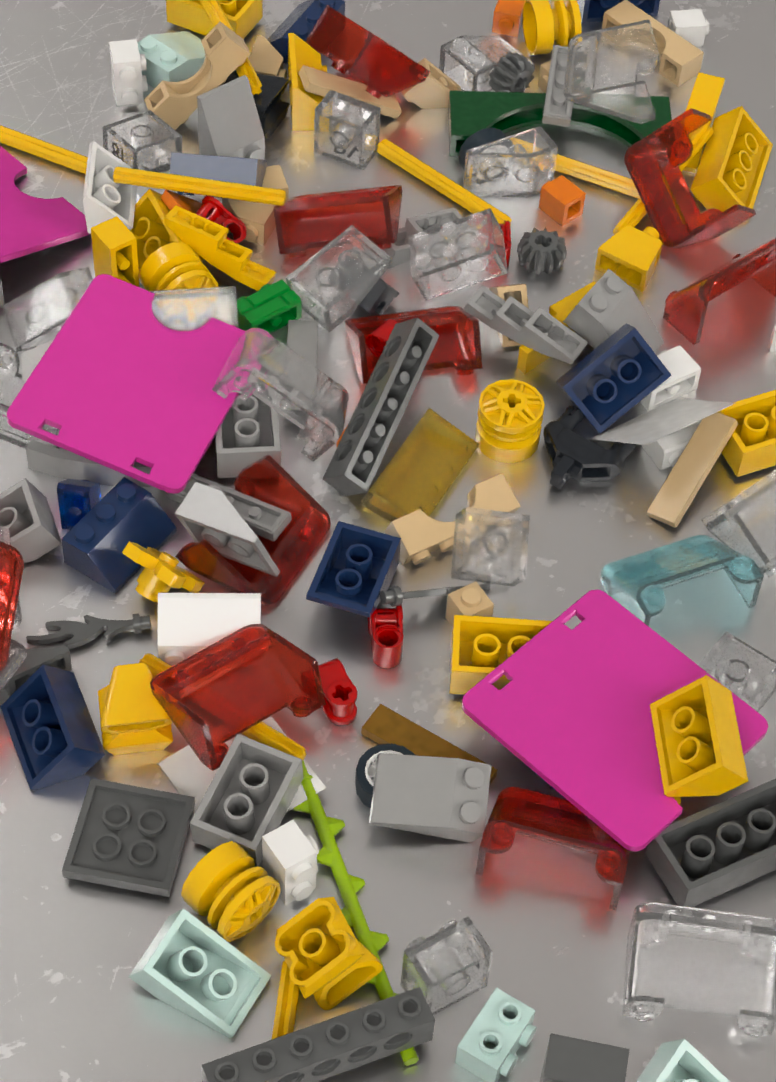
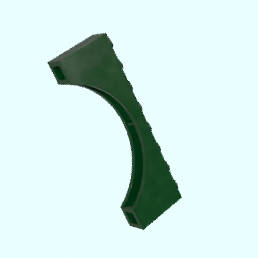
[448,90,675,162]

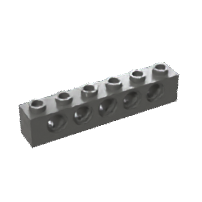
[323,317,440,496]
[202,987,435,1082]

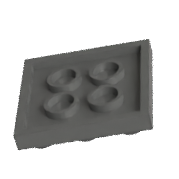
[62,778,195,897]

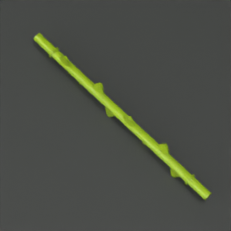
[293,761,419,1066]

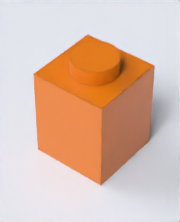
[492,0,525,38]
[539,175,586,226]

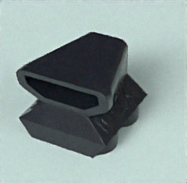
[224,70,290,139]

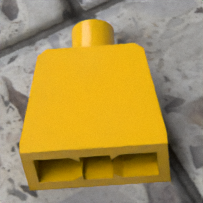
[595,226,663,292]

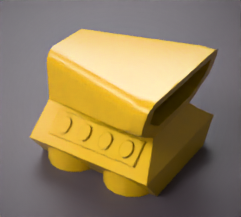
[98,663,173,755]
[275,897,383,1010]

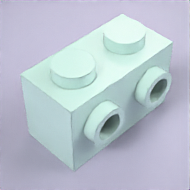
[455,988,537,1082]

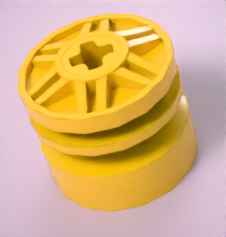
[522,0,582,55]
[139,242,219,323]
[475,379,545,463]
[181,841,281,942]

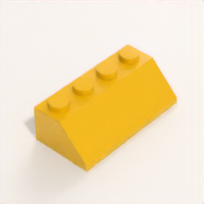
[690,106,773,219]

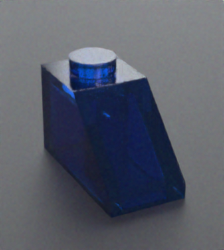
[57,479,102,530]

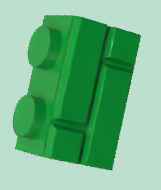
[232,279,302,339]

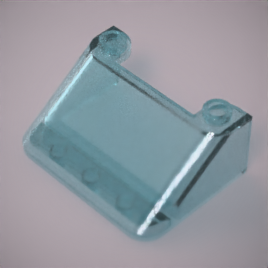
[600,535,764,626]

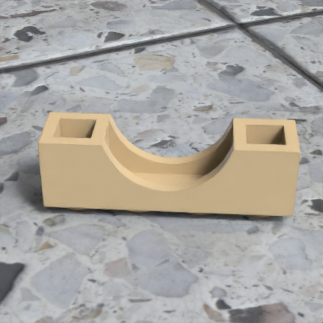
[601,0,704,87]
[144,22,250,131]
[384,473,521,565]

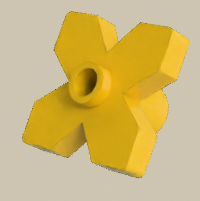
[122,541,205,603]

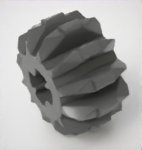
[489,52,535,93]
[517,227,567,275]

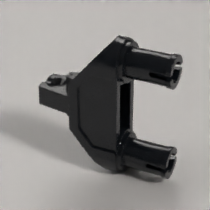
[543,406,636,489]

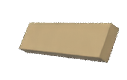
[298,65,402,119]
[647,412,738,528]

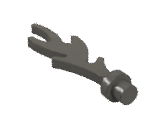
[380,583,490,607]
[26,613,152,649]

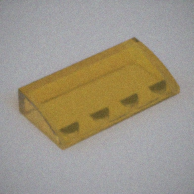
[360,408,480,522]

